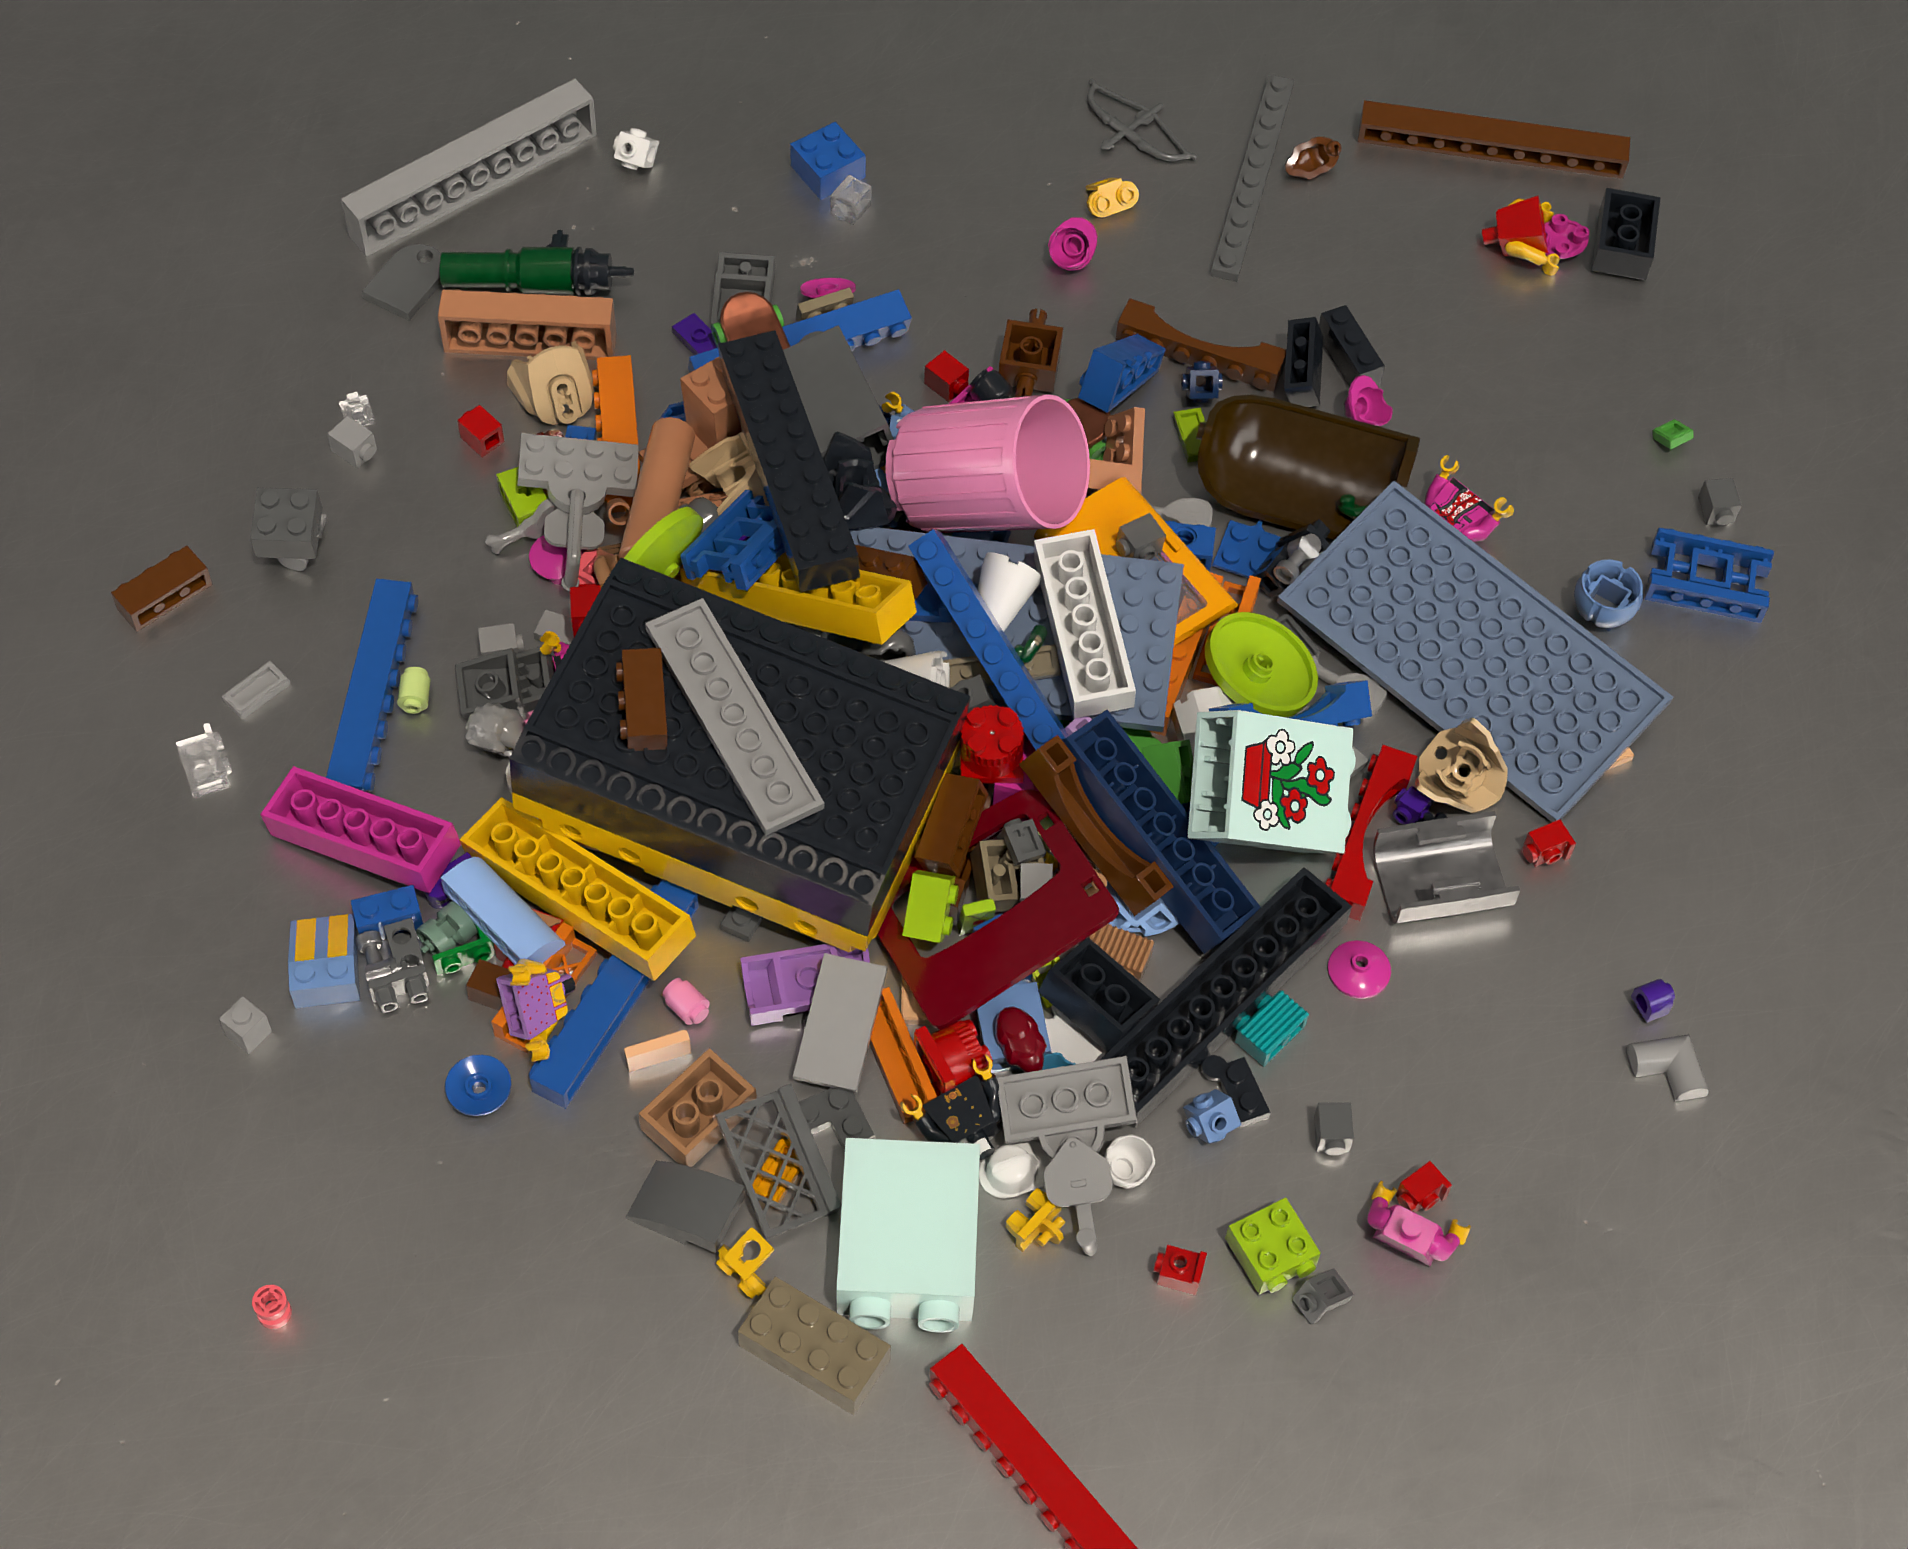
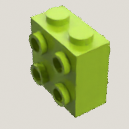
[1225,1197,1321,1295]

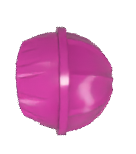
[1048,217,1098,271]
[1344,375,1393,426]

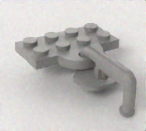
[517,433,639,591]
[997,1056,1138,1256]

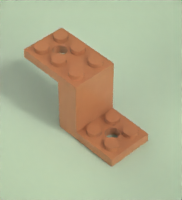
[638,357,742,489]
[1085,407,1145,498]

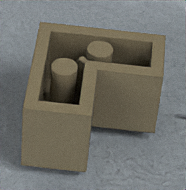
[970,839,1044,912]

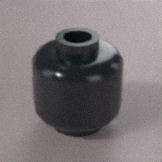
[970,369,1012,401]

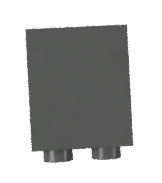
[783,325,894,470]

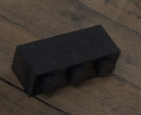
[1319,305,1385,388]
[1284,317,1323,407]

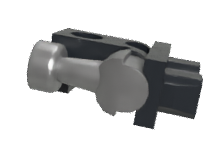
[1252,519,1330,598]

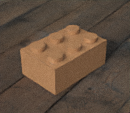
[638,1048,757,1167]

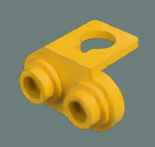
[1086,178,1139,218]
[716,1228,774,1299]

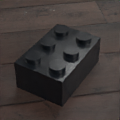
[1592,188,1661,280]
[1038,937,1161,1052]

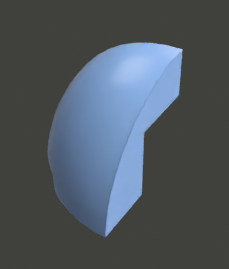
[1106,879,1180,936]

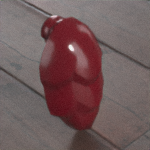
[995,1006,1047,1073]

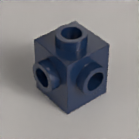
[1181,361,1223,403]

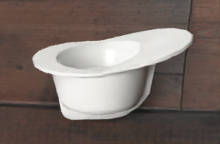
[979,1141,1052,1199]

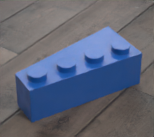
[1078,334,1166,413]

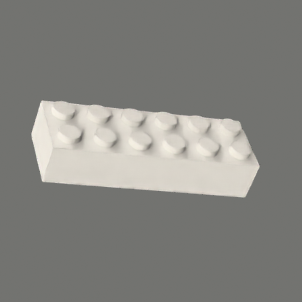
[1034,529,1136,719]

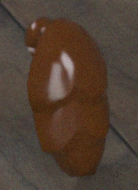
[1285,137,1342,180]

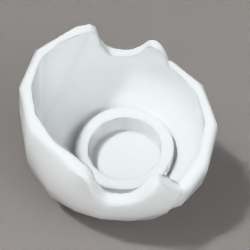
[1103,1134,1155,1189]

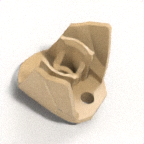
[507,341,594,425]
[689,431,769,515]
[1415,718,1508,813]

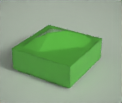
[1652,419,1694,449]

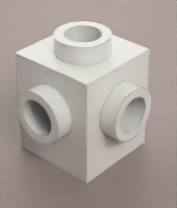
[613,128,659,170]

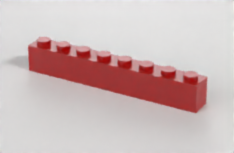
[929,1344,1138,1549]

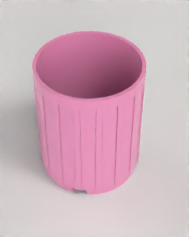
[886,395,1090,533]

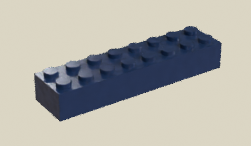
[1063,709,1261,954]

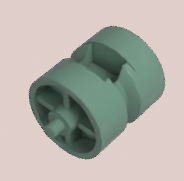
[416,901,478,955]

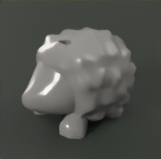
[465,703,524,758]

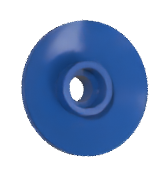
[445,1055,512,1116]

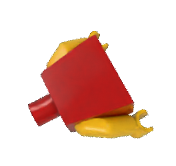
[1482,196,1560,276]

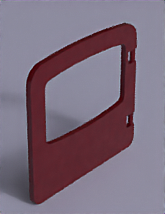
[878,789,1119,1030]

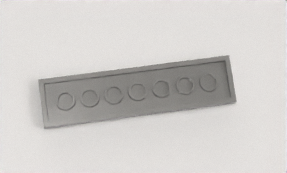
[646,598,825,836]

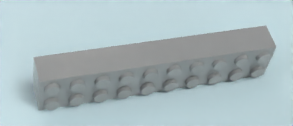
[341,79,597,257]

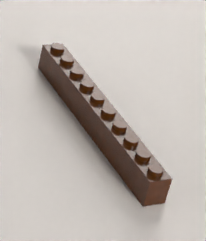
[1358,100,1630,179]

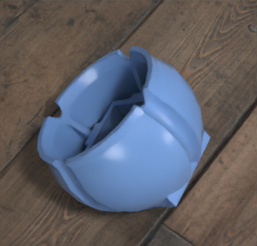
[1574,559,1643,631]

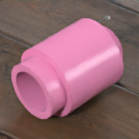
[662,978,710,1025]

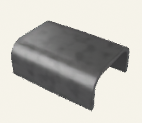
[1373,811,1520,924]

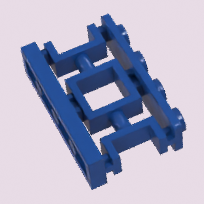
[681,490,785,591]
[1644,528,1774,623]

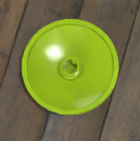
[624,507,704,578]
[1205,612,1318,717]

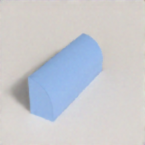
[441,857,566,964]

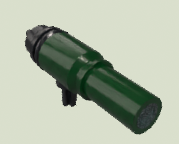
[440,230,634,296]

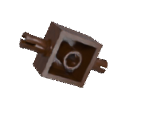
[999,308,1064,398]

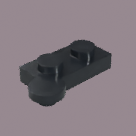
[1202,1055,1271,1128]

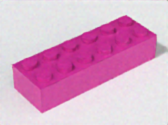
[260,766,461,894]

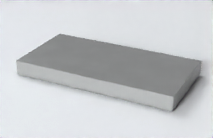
[793,953,888,1093]

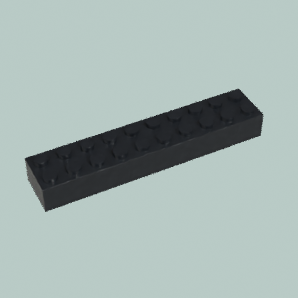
[718,330,860,593]
[1100,867,1352,1128]

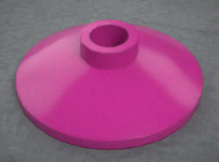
[800,278,856,299]
[1328,940,1391,999]

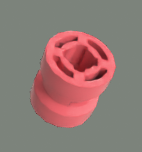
[252,1284,292,1329]

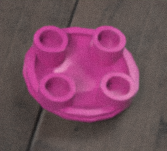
[1545,214,1589,259]
[529,535,586,585]

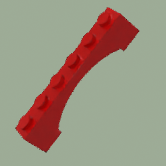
[1326,744,1418,921]

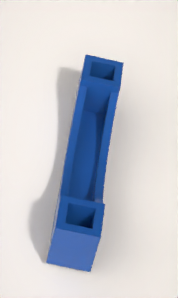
[1209,680,1372,726]

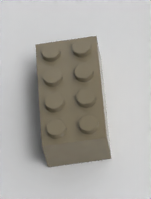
[737,1276,891,1416]

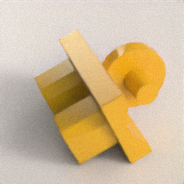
[1005,1188,1065,1252]

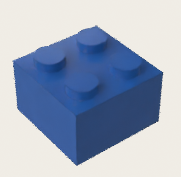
[790,121,866,200]

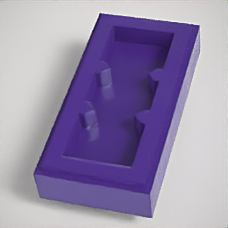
[672,313,717,355]

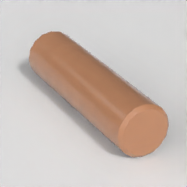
[619,417,695,559]

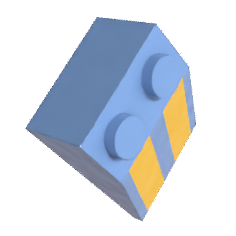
[288,914,360,1009]

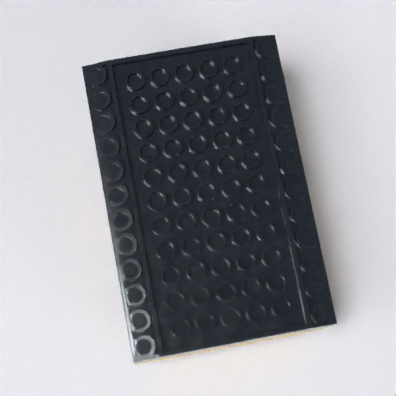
[509,558,971,953]

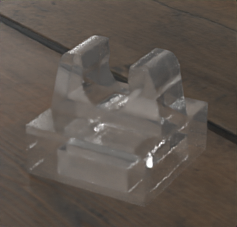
[339,392,375,426]

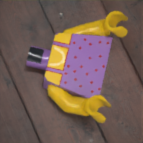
[496,958,575,1062]

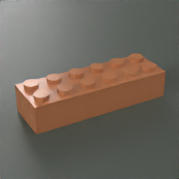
[438,290,617,360]

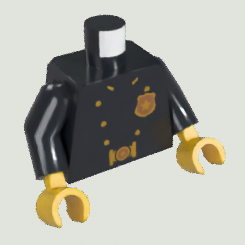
[900,1054,1002,1160]

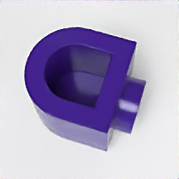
[1393,786,1434,825]
[1631,979,1675,1023]

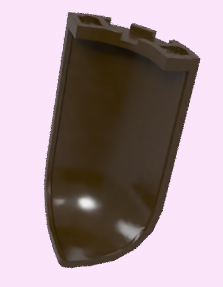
[1196,395,1420,540]

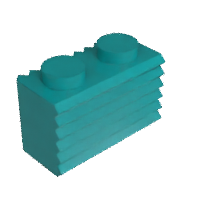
[1235,990,1309,1067]

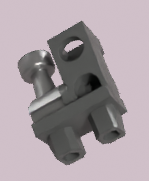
[355,918,430,1013]

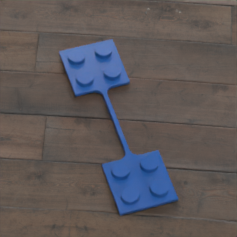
[1212,519,1281,579]

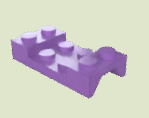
[740,944,870,1026]

